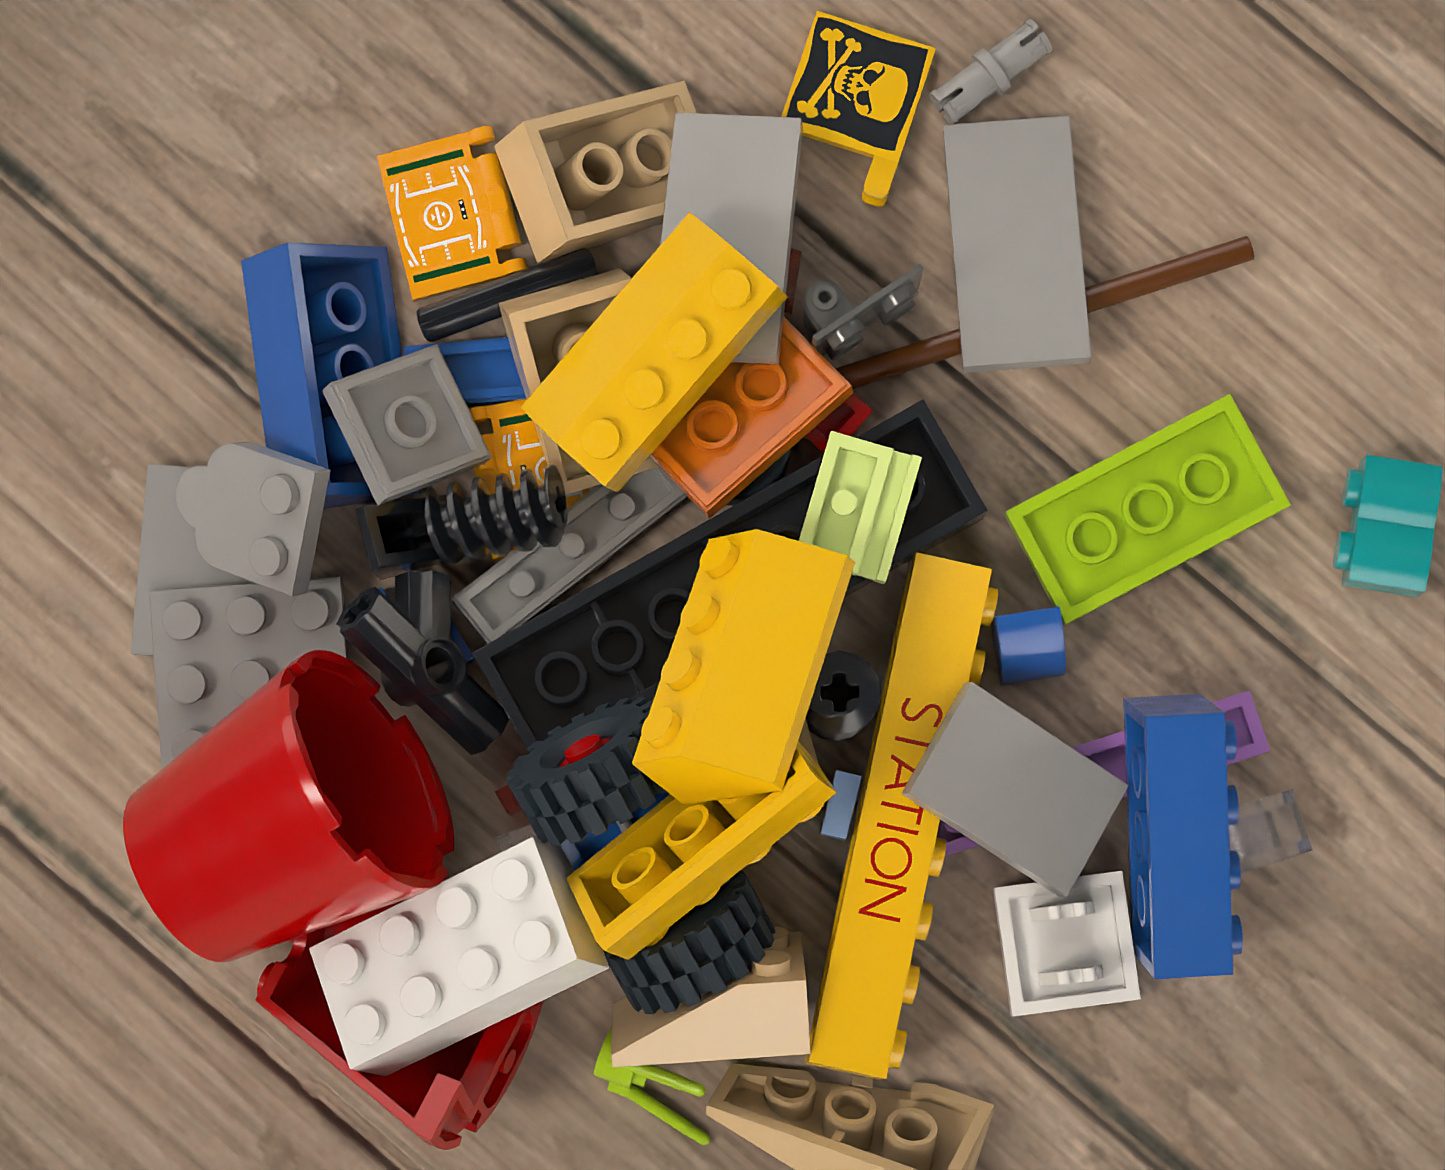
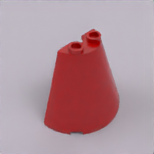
[255,898,544,1150]

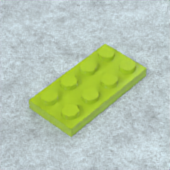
[1004,394,1291,626]

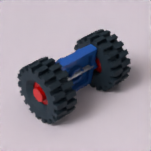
[506,697,776,1014]

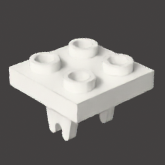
[993,871,1141,1017]

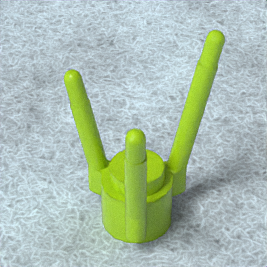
[593,1027,711,1146]

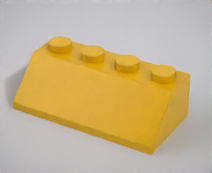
[520,212,787,493]
[632,529,855,805]
[566,741,837,960]

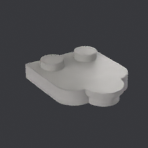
[176,442,330,596]

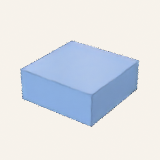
[820,770,861,841]

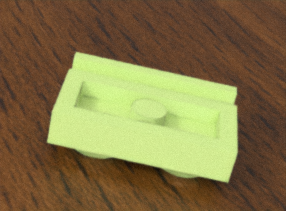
[799,431,922,584]

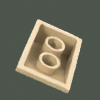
[494,81,696,264]
[499,268,659,495]
[611,926,811,1067]

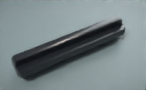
[416,248,599,342]

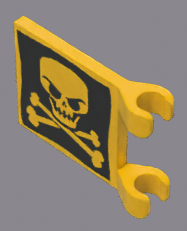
[781,11,936,207]

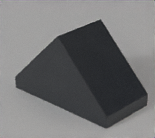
[355,494,468,580]

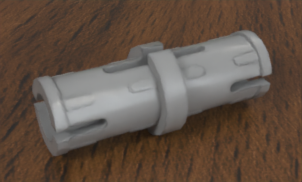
[929,19,1053,124]

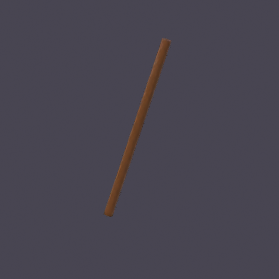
[835,236,1254,389]

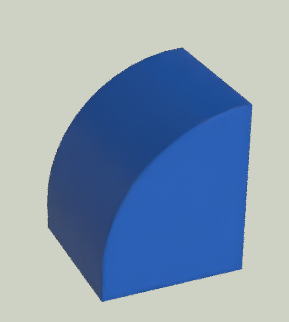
[991,606,1066,685]

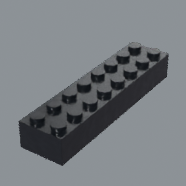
[473,399,988,753]

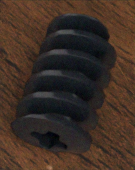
[425,464,568,564]
[806,651,881,741]

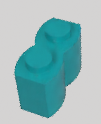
[1333,454,1443,598]

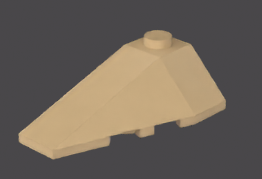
[706,1063,994,1170]

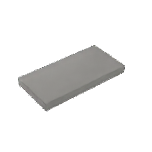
[660,113,803,364]
[943,115,1091,373]

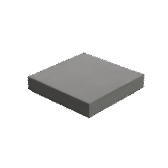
[322,344,492,506]

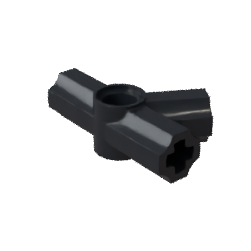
[336,570,509,755]

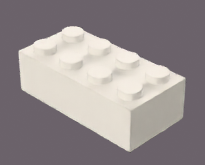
[309,837,609,1076]

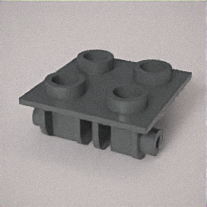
[803,264,924,361]

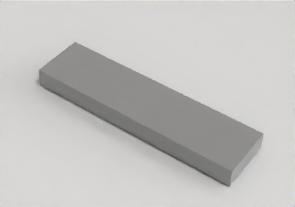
[451,467,689,645]

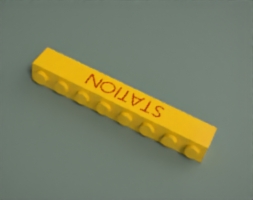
[804,552,998,1080]

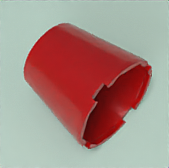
[123,650,454,963]

